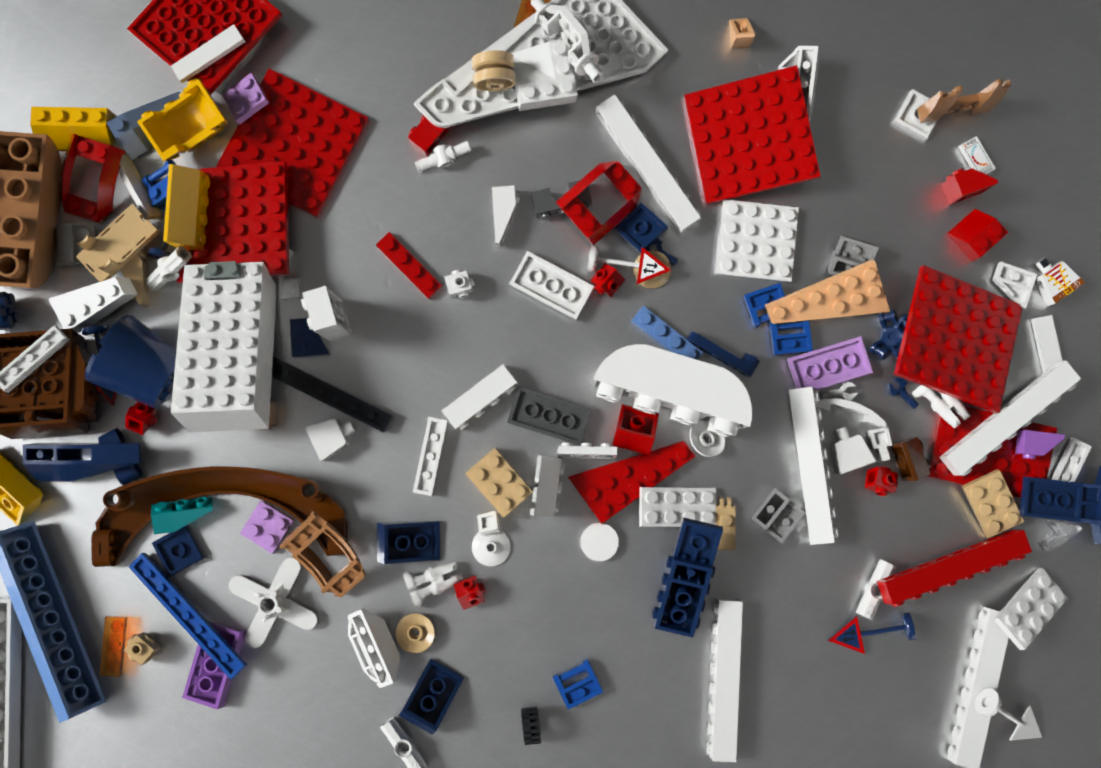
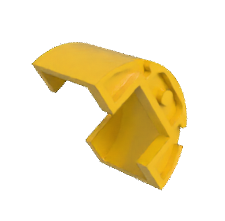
[137,78,228,162]

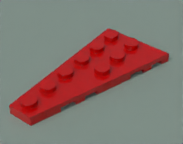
[568,441,695,524]

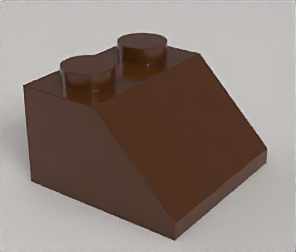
[890,437,931,481]

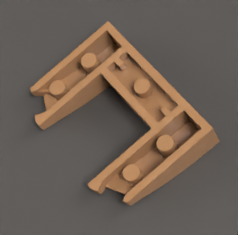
[917,79,1012,123]

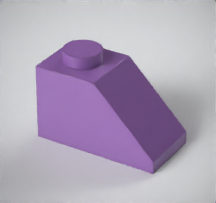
[1015,430,1065,459]

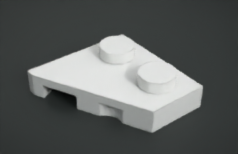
[992,262,1037,309]

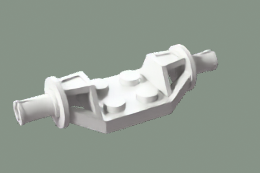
[531,0,603,83]

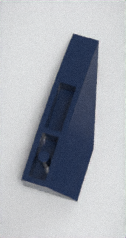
[22,443,141,482]

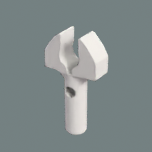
[820,381,857,401]

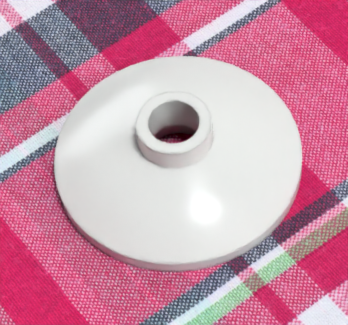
[690,420,725,457]
[472,530,510,566]

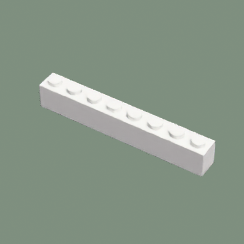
[595,94,701,234]
[939,360,1081,476]
[789,386,839,545]
[707,598,743,762]
[948,606,1009,768]

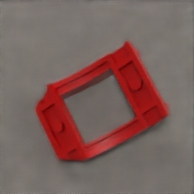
[60,134,126,223]
[555,161,642,245]

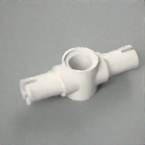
[415,141,472,172]

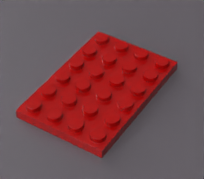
[927,406,1057,499]

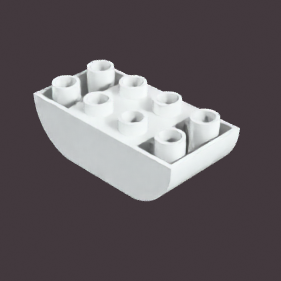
[591,344,752,437]

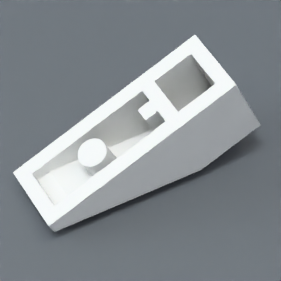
[492,185,520,247]

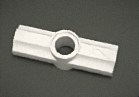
[145,246,192,291]
[856,559,897,620]
[380,716,429,768]

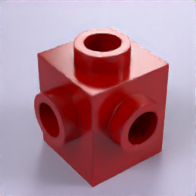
[590,263,625,297]
[125,402,157,435]
[864,466,898,496]
[454,576,486,610]

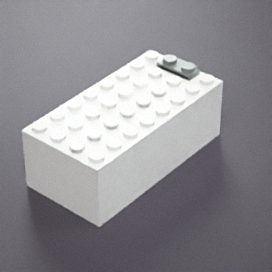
[171,261,277,432]

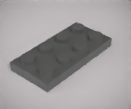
[507,386,592,445]

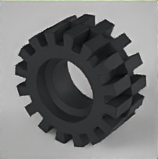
[521,707,541,745]

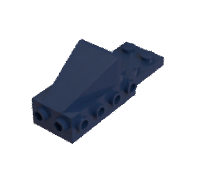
[652,517,723,638]

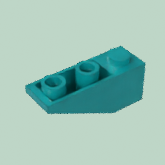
[151,497,213,535]

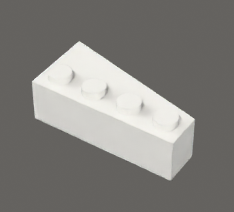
[49,277,138,333]

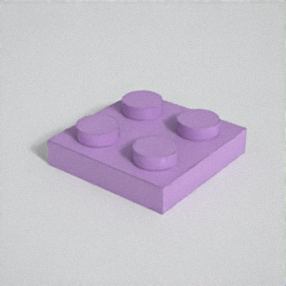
[222,73,269,124]
[240,500,295,554]

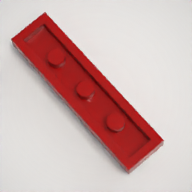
[376,232,442,299]

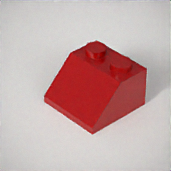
[941,168,999,205]
[947,209,1009,262]
[612,404,659,455]

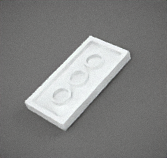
[509,251,594,320]
[639,487,716,527]
[994,568,1068,650]

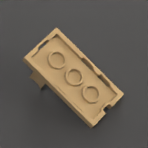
[76,204,160,282]

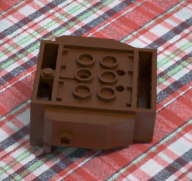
[0,328,98,439]

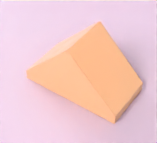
[729,18,755,48]

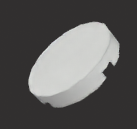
[580,523,619,561]

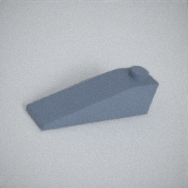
[107,92,181,161]

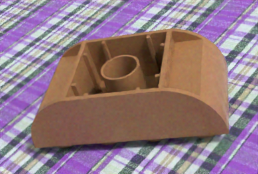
[0,131,62,288]

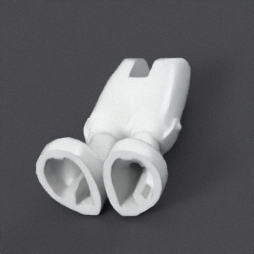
[911,385,970,428]
[403,562,463,607]

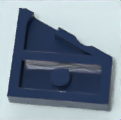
[290,318,330,358]

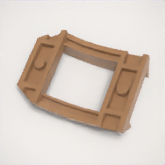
[279,511,366,598]

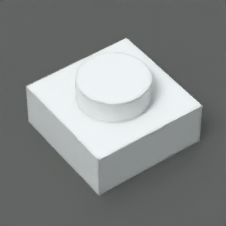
[279,278,301,300]
[477,511,500,536]

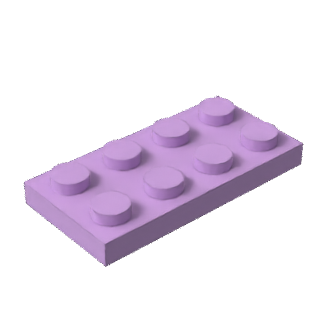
[787,336,873,390]

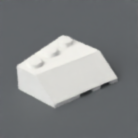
[530,455,565,517]

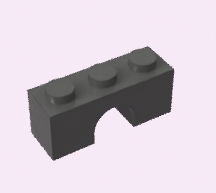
[531,180,592,219]

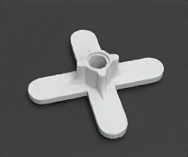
[229,557,318,648]

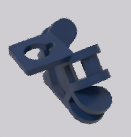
[869,310,908,360]

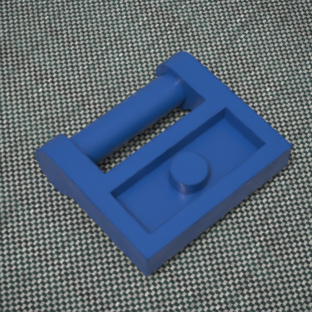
[142,160,176,208]
[743,283,785,328]
[769,320,813,356]
[553,659,603,709]

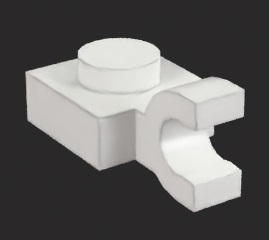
[867,427,893,462]

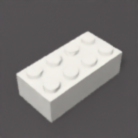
[301,286,352,341]

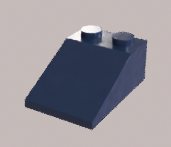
[377,521,440,564]
[398,659,464,735]

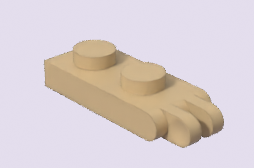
[716,497,736,550]

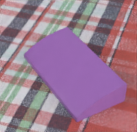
[182,621,246,710]

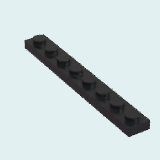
[272,356,393,433]

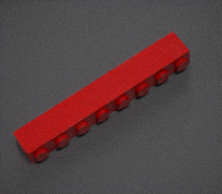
[876,529,1032,607]

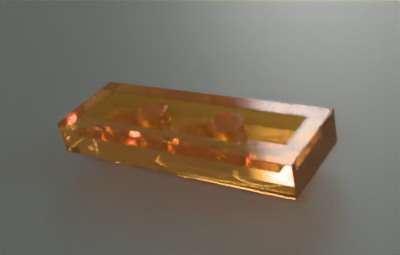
[100,616,128,677]

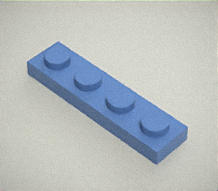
[631,305,703,360]

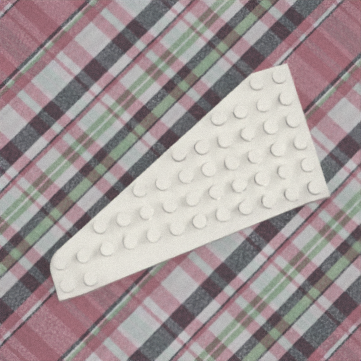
[414,0,669,128]

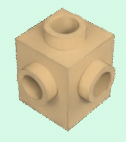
[124,632,161,666]

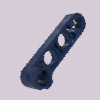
[686,331,760,378]

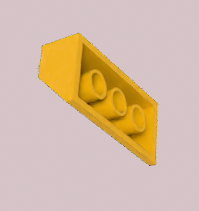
[30,107,116,151]
[163,164,210,250]
[0,453,43,526]

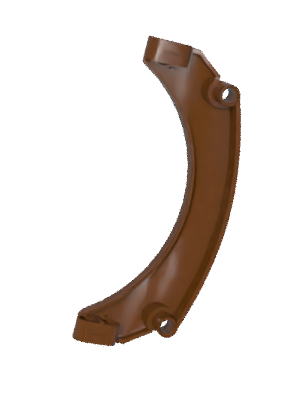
[91,466,348,567]

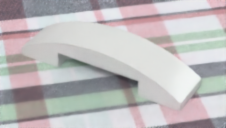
[816,398,887,428]

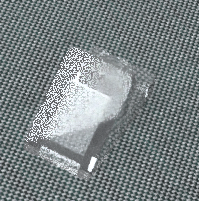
[1038,520,1082,551]

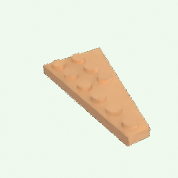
[765,260,890,324]

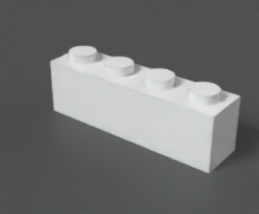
[441,364,517,430]

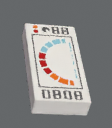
[958,136,996,174]

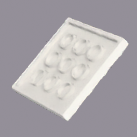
[715,200,799,283]

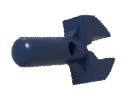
[647,239,678,266]
[887,378,919,409]

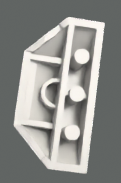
[778,46,819,122]
[348,608,400,688]

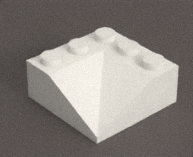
[512,39,578,111]

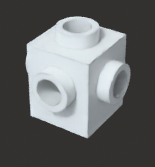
[444,269,475,298]

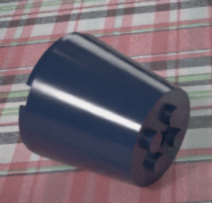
[85,314,176,409]

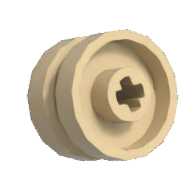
[472,50,516,92]

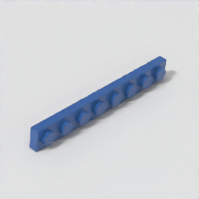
[129,553,248,680]

